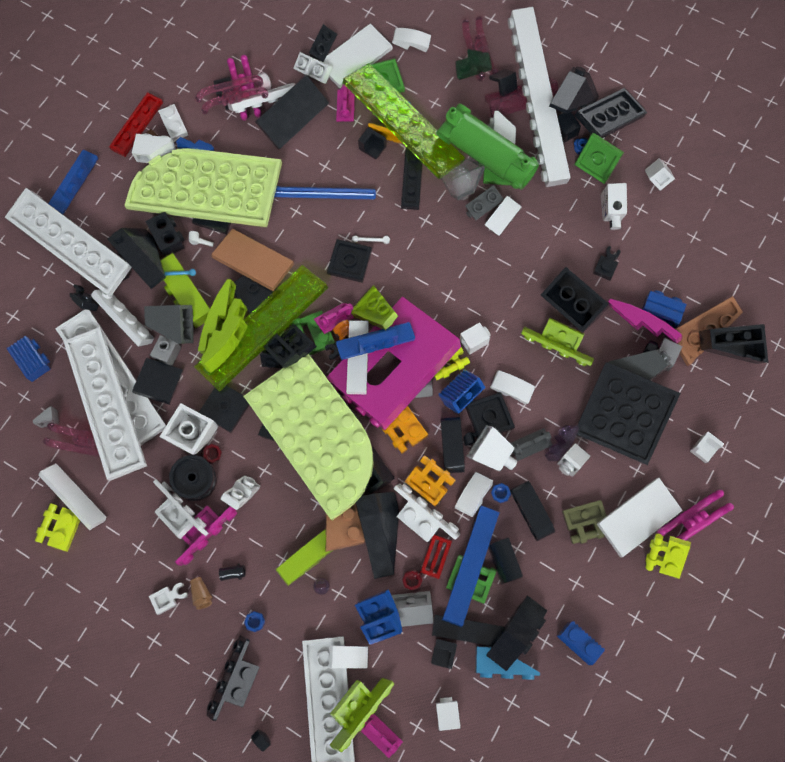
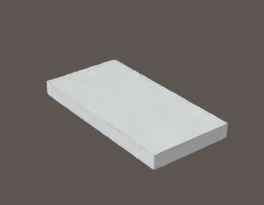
[320,24,393,88]
[597,478,683,557]

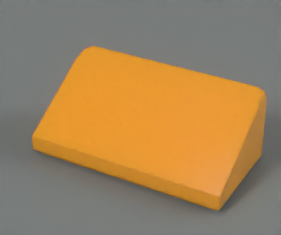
[368,123,405,144]

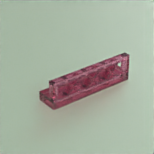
[484,77,559,118]

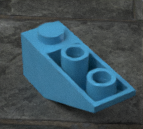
[475,647,540,680]

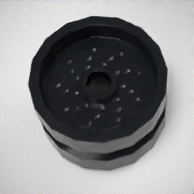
[169,455,217,501]

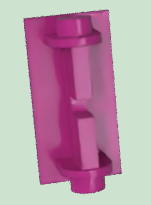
[336,84,355,122]
[314,303,354,334]
[361,714,403,758]

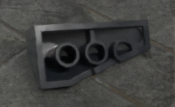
[549,66,599,113]
[107,228,166,289]
[356,492,399,579]

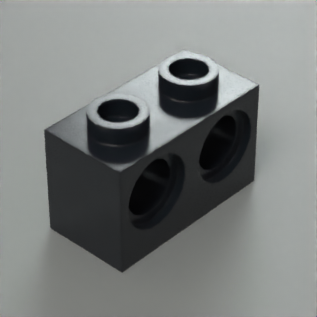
[145,212,185,258]

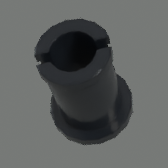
[219,564,246,581]

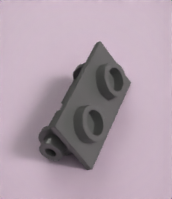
[465,185,504,221]
[510,428,553,461]

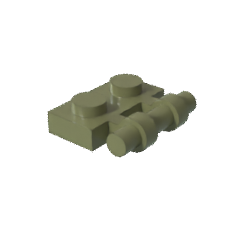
[562,500,606,544]

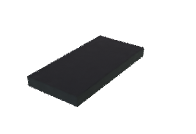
[255,75,329,150]
[574,88,647,138]

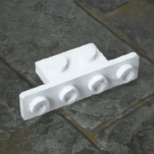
[153,479,209,539]
[394,484,461,542]

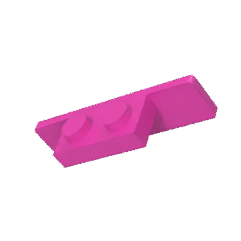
[175,506,237,566]

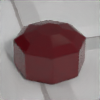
[201,444,222,463]
[402,569,423,590]

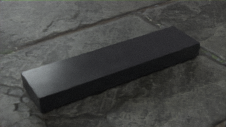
[401,142,424,210]
[432,615,505,646]

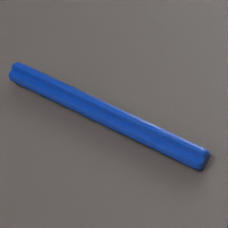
[274,186,376,199]

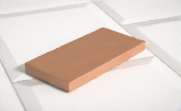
[211,229,294,291]

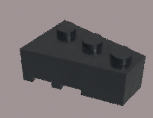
[699,324,769,364]
[486,595,547,671]

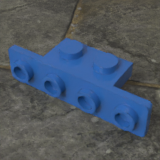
[48,150,98,214]
[336,322,415,360]

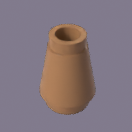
[190,577,212,610]

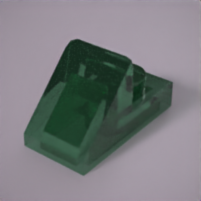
[455,49,492,80]

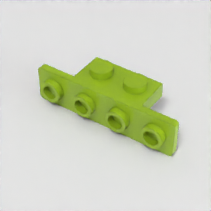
[521,318,594,366]
[330,678,395,752]

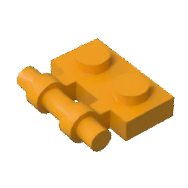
[382,406,428,454]
[405,455,456,506]

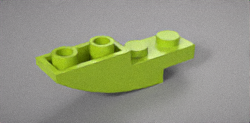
[201,298,248,373]

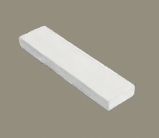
[346,321,369,394]
[39,464,107,530]

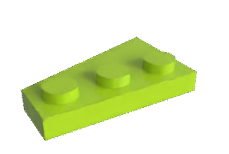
[351,285,398,330]

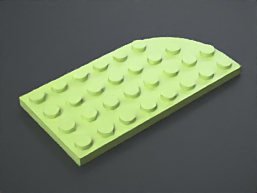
[124,148,282,227]
[244,354,373,521]

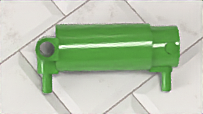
[436,104,539,190]

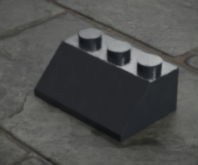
[541,267,611,332]

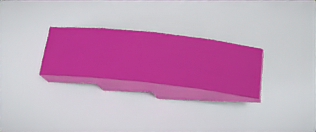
[608,299,682,344]

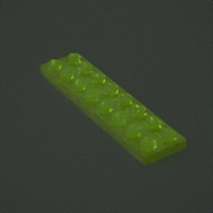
[342,63,465,179]
[194,265,328,392]

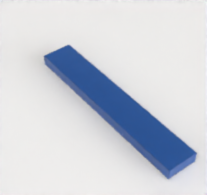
[442,506,500,627]

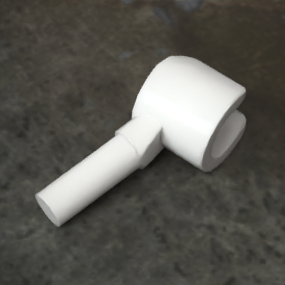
[189,231,214,247]

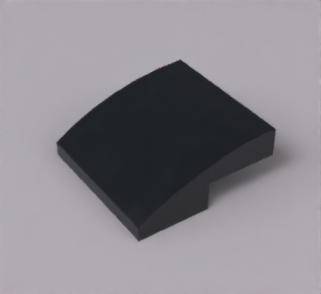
[263,323,317,368]

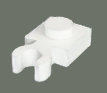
[149,583,189,615]

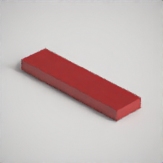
[109,92,163,157]

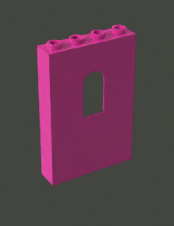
[326,296,461,430]

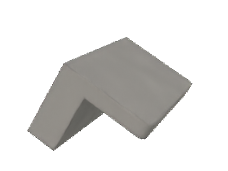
[392,591,433,627]

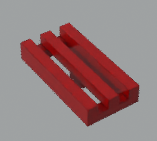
[420,534,452,580]

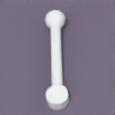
[352,235,390,244]

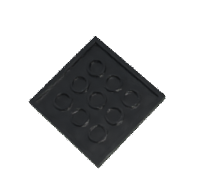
[574,362,681,465]

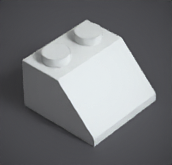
[160,403,218,455]

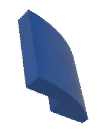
[355,589,402,645]

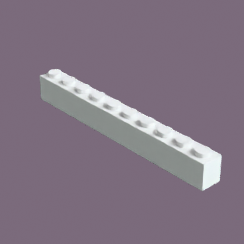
[508,7,571,187]

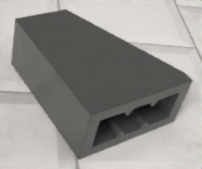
[144,305,194,344]
[608,350,672,380]

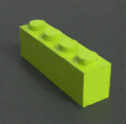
[161,253,210,329]

